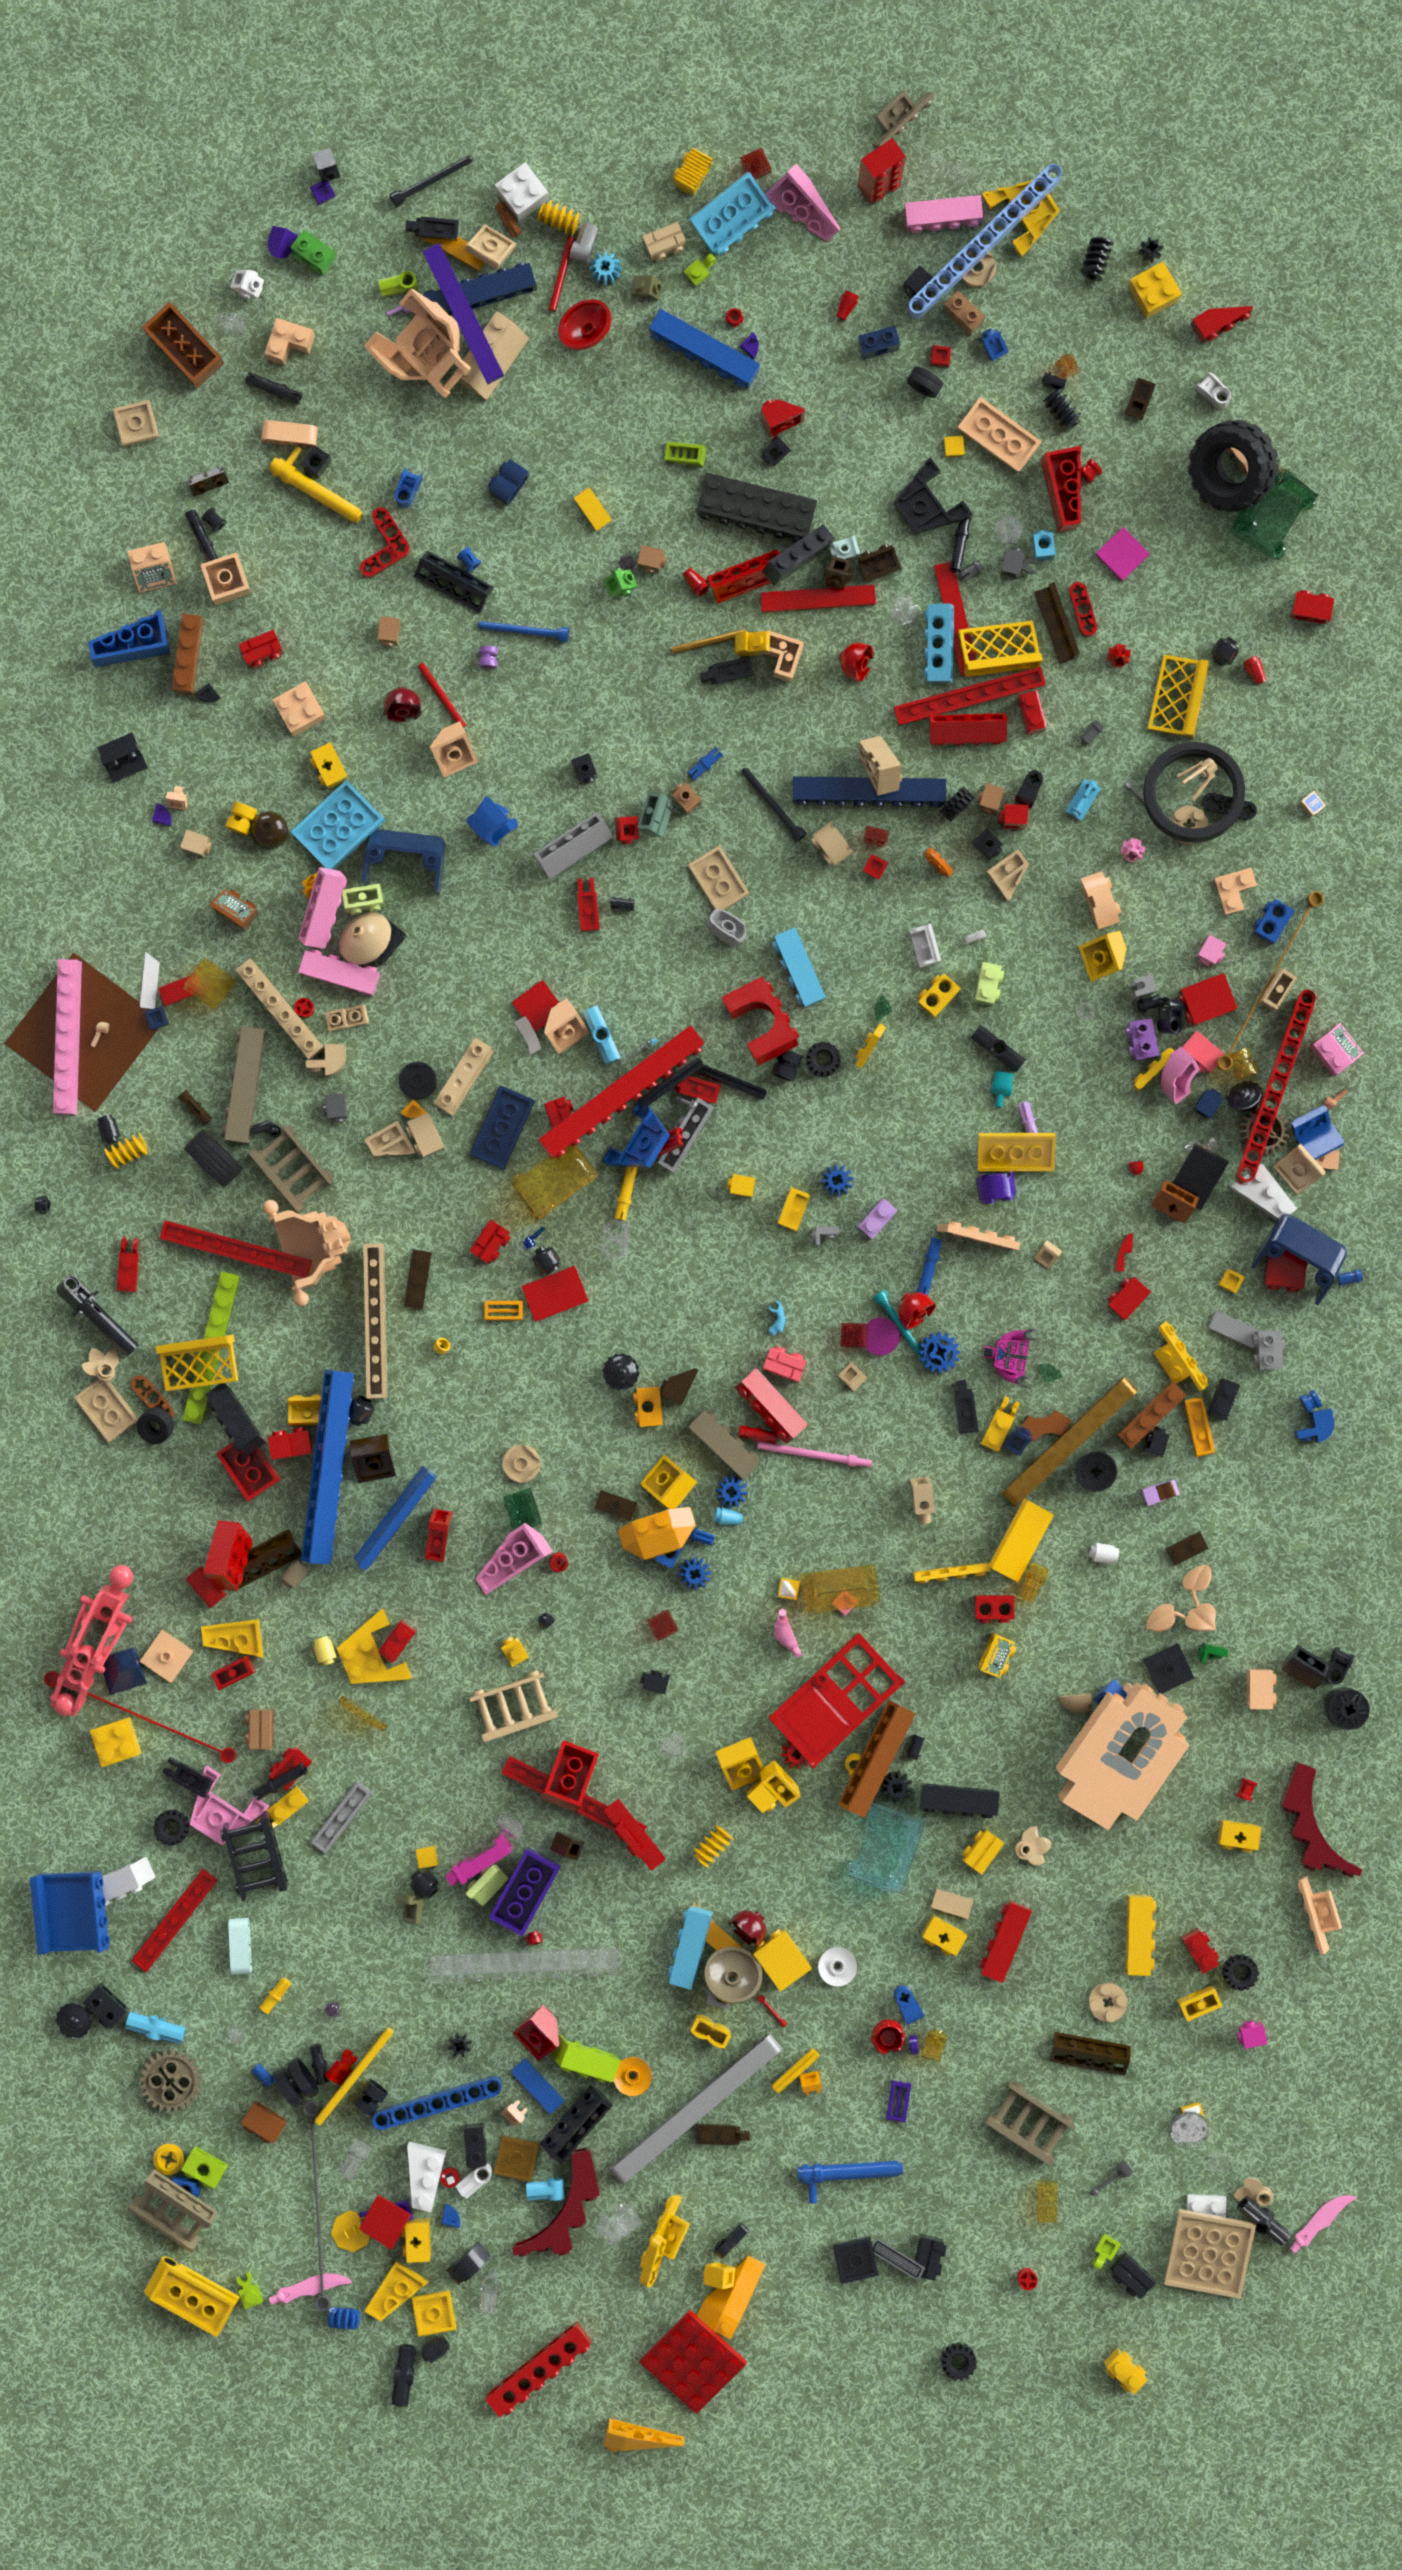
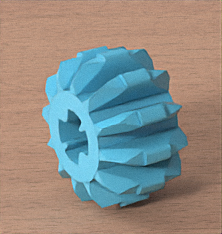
[589,252,622,286]

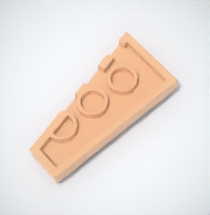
[936,1221,1020,1250]

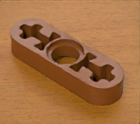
[131,1375,175,1419]

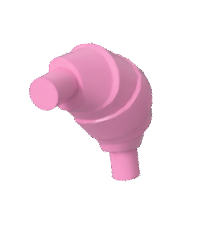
[774,1609,802,1658]

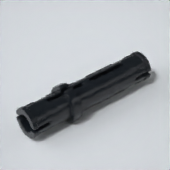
[245,372,303,405]
[185,510,218,562]
[949,518,972,573]
[253,1763,308,1801]

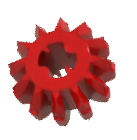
[781,1739,808,1770]

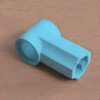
[526,2177,565,2201]

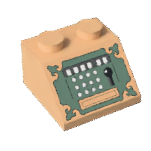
[127,542,177,593]

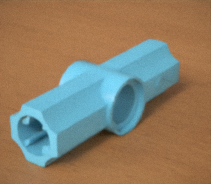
[582,1005,621,1065]
[125,2012,186,2044]

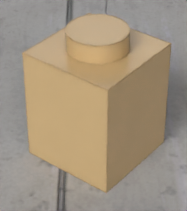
[180,829,212,857]

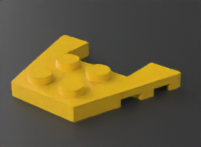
[981,180,1060,257]
[337,1609,412,1684]

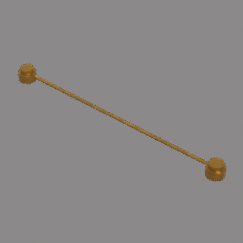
[1216,891,1324,1071]

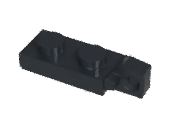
[405,216,459,241]
[700,656,754,684]
[954,1380,979,1434]

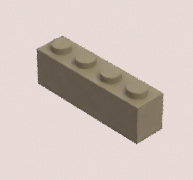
[688,1410,760,1480]

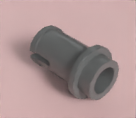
[959,560,984,582]
[1080,720,1104,745]

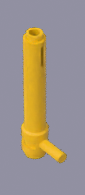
[268,446,363,523]

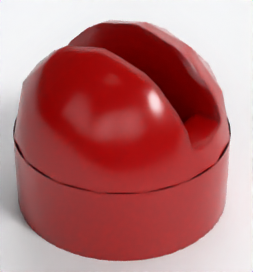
[1128,1161,1144,1175]

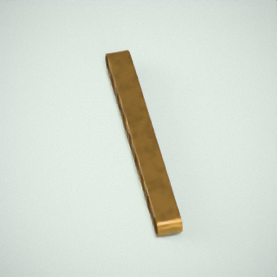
[1001,1376,1138,1507]

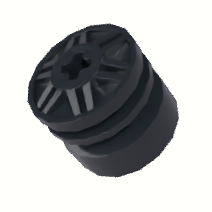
[1076,1451,1118,1492]
[1324,1687,1370,1730]

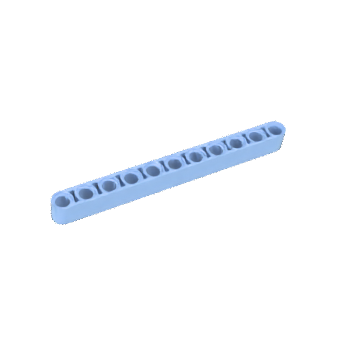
[908,164,1062,319]

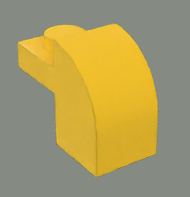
[735,631,770,657]

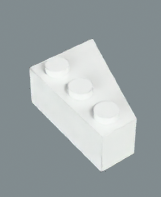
[102,1857,156,1906]

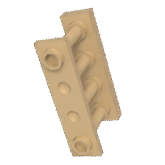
[434,1037,494,1116]
[469,1670,558,1742]

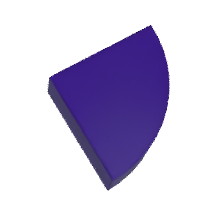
[740,332,759,360]
[152,803,172,826]

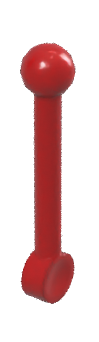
[758,1995,787,2027]

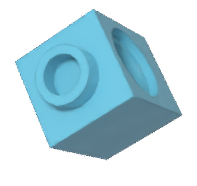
[1032,530,1056,561]

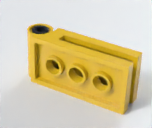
[144,2256,240,2337]

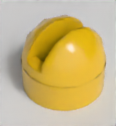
[433,1338,450,1355]

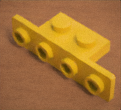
[1154,1321,1209,1391]
[640,2195,690,2268]

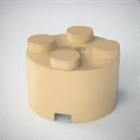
[811,822,853,866]

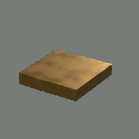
[493,2135,539,2182]

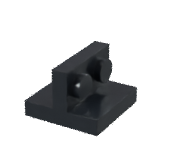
[97,732,148,783]

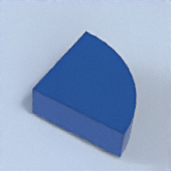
[441,2204,460,2228]

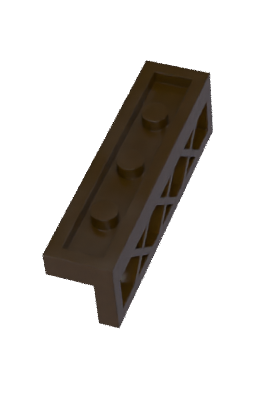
[1034,582,1080,664]
[238,1529,302,1589]
[1049,2032,1131,2075]

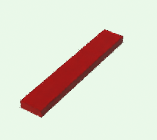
[934,561,977,677]
[761,585,876,613]
[131,1868,218,1972]

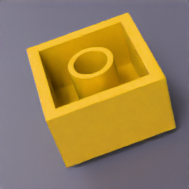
[1128,261,1182,319]
[90,1717,142,1767]

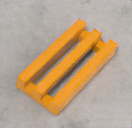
[484,1301,523,1320]

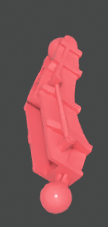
[50,1565,133,1717]

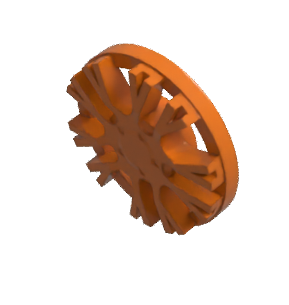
[924,848,954,878]

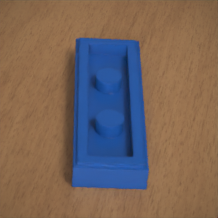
[511,2058,565,2114]

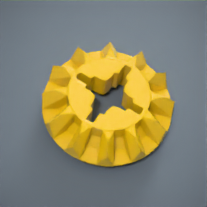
[153,2143,185,2175]

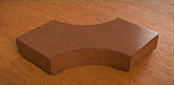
[1022,1410,1071,1442]

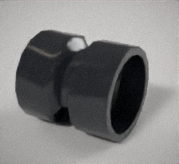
[770,1050,803,1082]
[352,2079,388,2116]

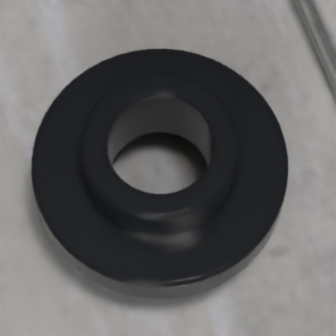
[34,1195,51,1215]

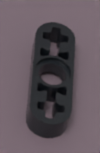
[1202,793,1257,820]

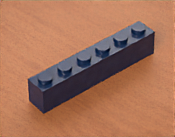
[423,262,537,316]

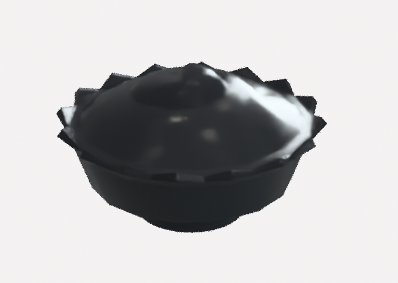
[1226,1081,1263,1112]
[602,1353,639,1391]
[55,2003,92,2039]

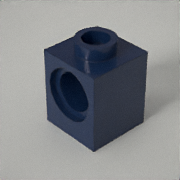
[1193,1088,1223,1120]

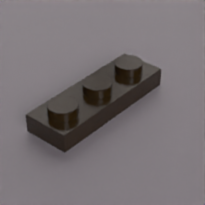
[404,1250,432,1309]

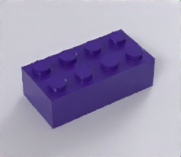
[489,1847,561,1936]

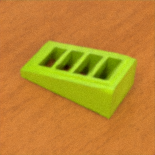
[664,442,706,467]

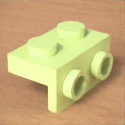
[466,1865,509,1906]

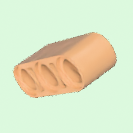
[261,420,318,448]

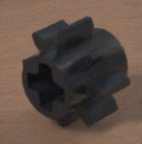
[1138,237,1163,263]
[448,2032,472,2057]

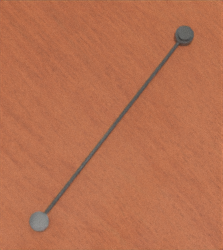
[303,2100,331,2312]

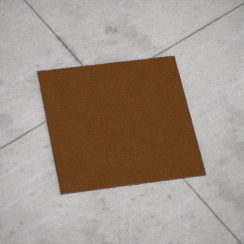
[4,952,159,1112]

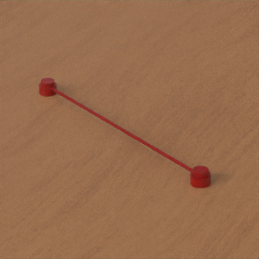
[44,1671,237,1763]

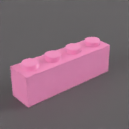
[904,195,983,233]
[298,867,346,949]
[299,949,380,996]

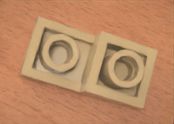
[325,1005,369,1032]

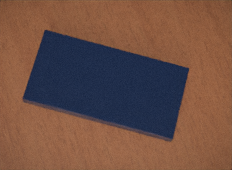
[469,1085,535,1170]

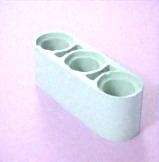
[228,1918,252,1975]

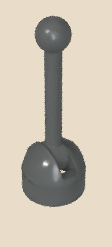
[1091,2160,1133,2196]

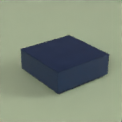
[144,1006,170,1031]

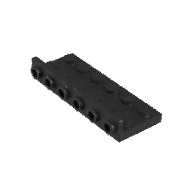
[696,473,817,542]

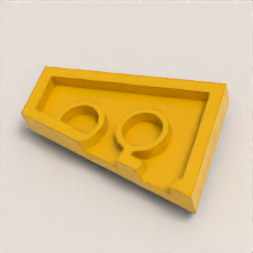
[201,1619,264,1658]
[365,2260,429,2322]

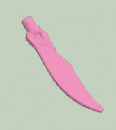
[1290,2195,1356,2253]
[269,2273,352,2305]

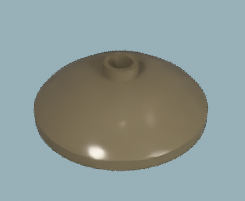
[704,1947,762,2004]

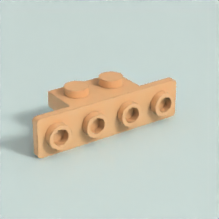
[1298,1876,1342,1955]

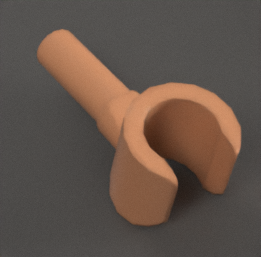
[1322,1089,1348,1110]

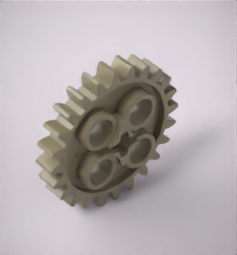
[139,2048,203,2113]

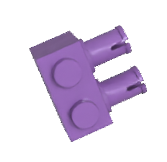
[1125,1018,1159,1062]

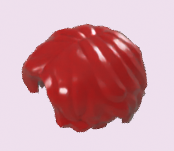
[870,2019,905,2055]

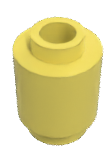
[313,1636,337,1666]

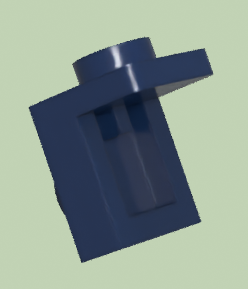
[1004,1426,1032,1456]

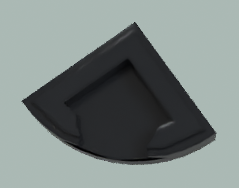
[194,683,221,703]

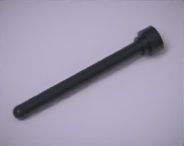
[389,155,473,208]
[742,768,807,843]

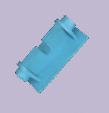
[1065,779,1101,821]

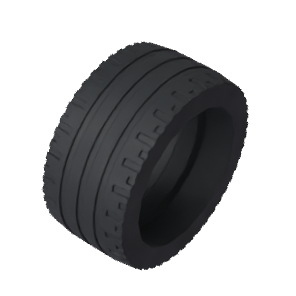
[184,1129,243,1187]

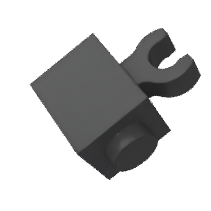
[1000,547,1037,579]

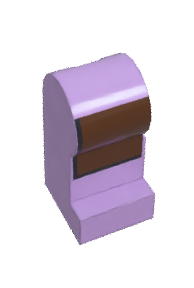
[1140,1479,1180,1506]

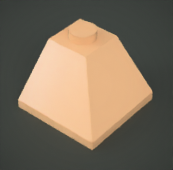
[430,721,478,778]
[544,998,590,1054]

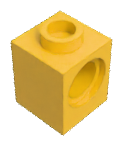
[727,1174,756,1198]
[703,2262,735,2289]

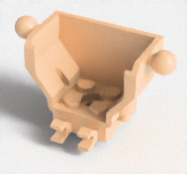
[263,1200,351,1307]

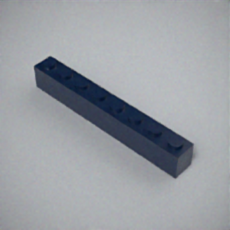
[792,776,946,808]

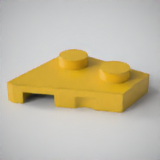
[855,1023,886,1069]

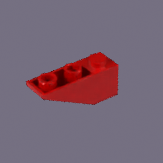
[1191,306,1253,343]

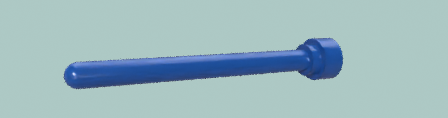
[478,621,569,643]

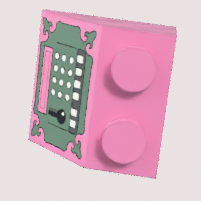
[1310,1023,1364,1077]

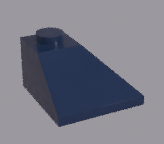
[103,1647,147,1695]

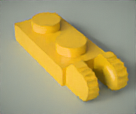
[1133,1048,1174,1092]
[981,1396,1020,1452]
[255,1786,309,1828]

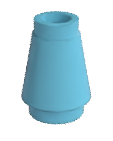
[713,1506,743,1525]

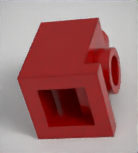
[614,816,639,844]

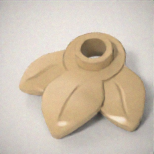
[82,1348,119,1382]
[1015,1826,1052,1866]
[1234,2178,1273,2208]

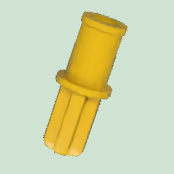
[259,1977,291,2014]

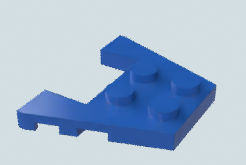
[601,1102,670,1168]

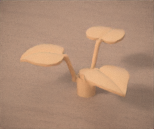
[1146,1565,1216,1632]

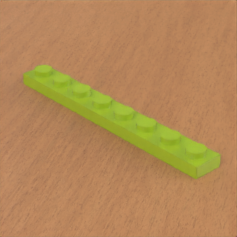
[183,1271,240,1425]

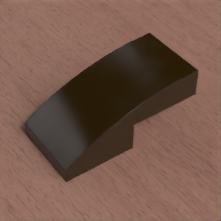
[1125,377,1156,420]

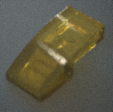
[1037,2180,1058,2223]

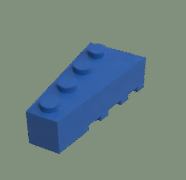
[88,610,170,667]

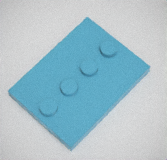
[291,780,386,870]

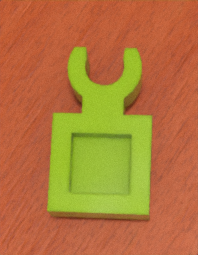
[236,2271,264,2309]

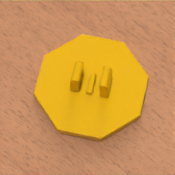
[331,2210,370,2252]

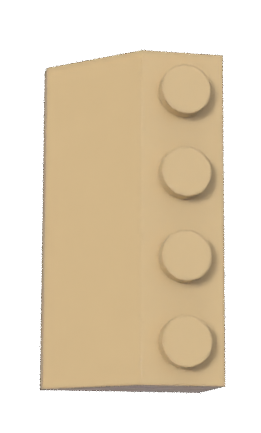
[454,311,529,401]

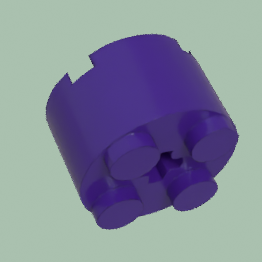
[975,1171,1017,1204]

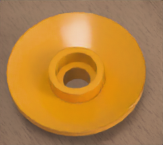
[614,2057,652,2096]

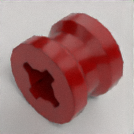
[1080,459,1102,484]
[294,998,315,1018]
[1017,2268,1038,2291]

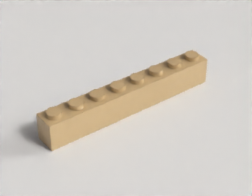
[363,1244,388,1398]

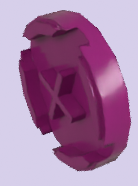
[861,1317,900,1356]

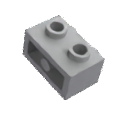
[1252,1330,1283,1370]

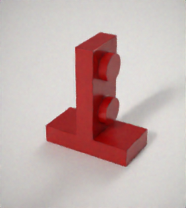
[425,1508,453,1562]

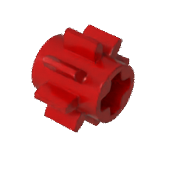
[1107,644,1131,668]

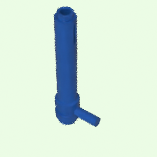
[798,2161,903,2204]

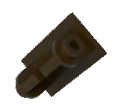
[187,466,229,496]

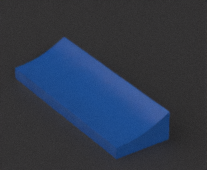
[354,1466,437,1571]

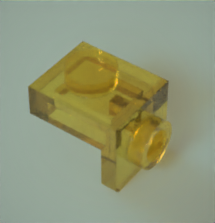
[921,2029,948,2062]

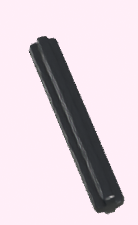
[638,1058,704,1109]
[696,1065,767,1099]

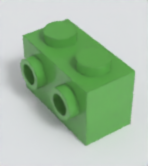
[291,230,336,275]

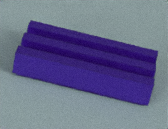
[886,2080,911,2122]

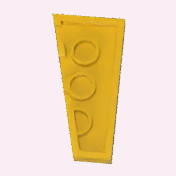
[912,1562,991,1583]

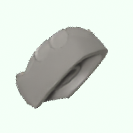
[706,909,746,947]

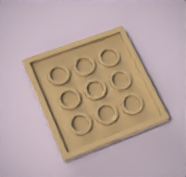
[1164,2209,1256,2299]

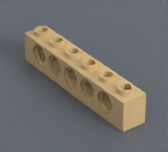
[236,958,325,1060]

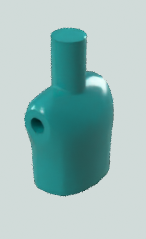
[990,1071,1014,1108]

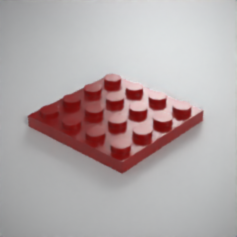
[639,2309,748,2414]

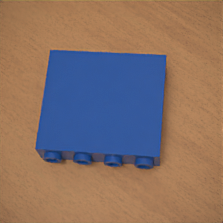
[30,1871,110,1955]

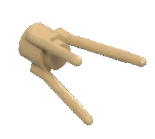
[1177,758,1218,801]

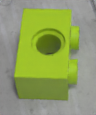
[181,2146,228,2189]

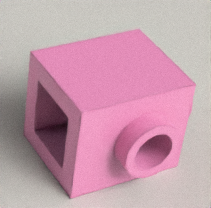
[1196,935,1226,967]

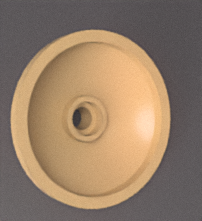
[339,912,391,965]

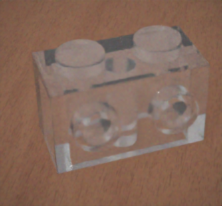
[597,2201,642,2247]

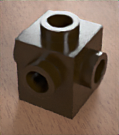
[824,556,853,590]

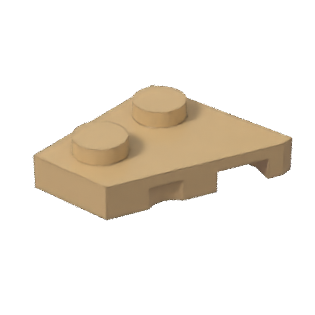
[986,849,1029,901]

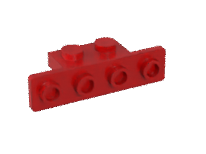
[604,1799,666,1870]

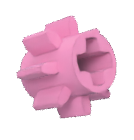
[1120,838,1145,862]

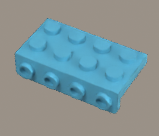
[689,172,776,255]

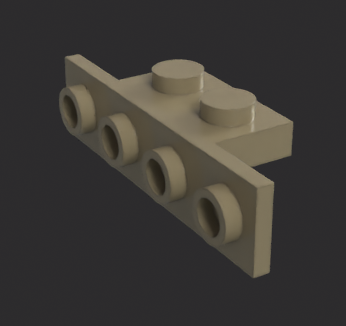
[872,90,935,148]

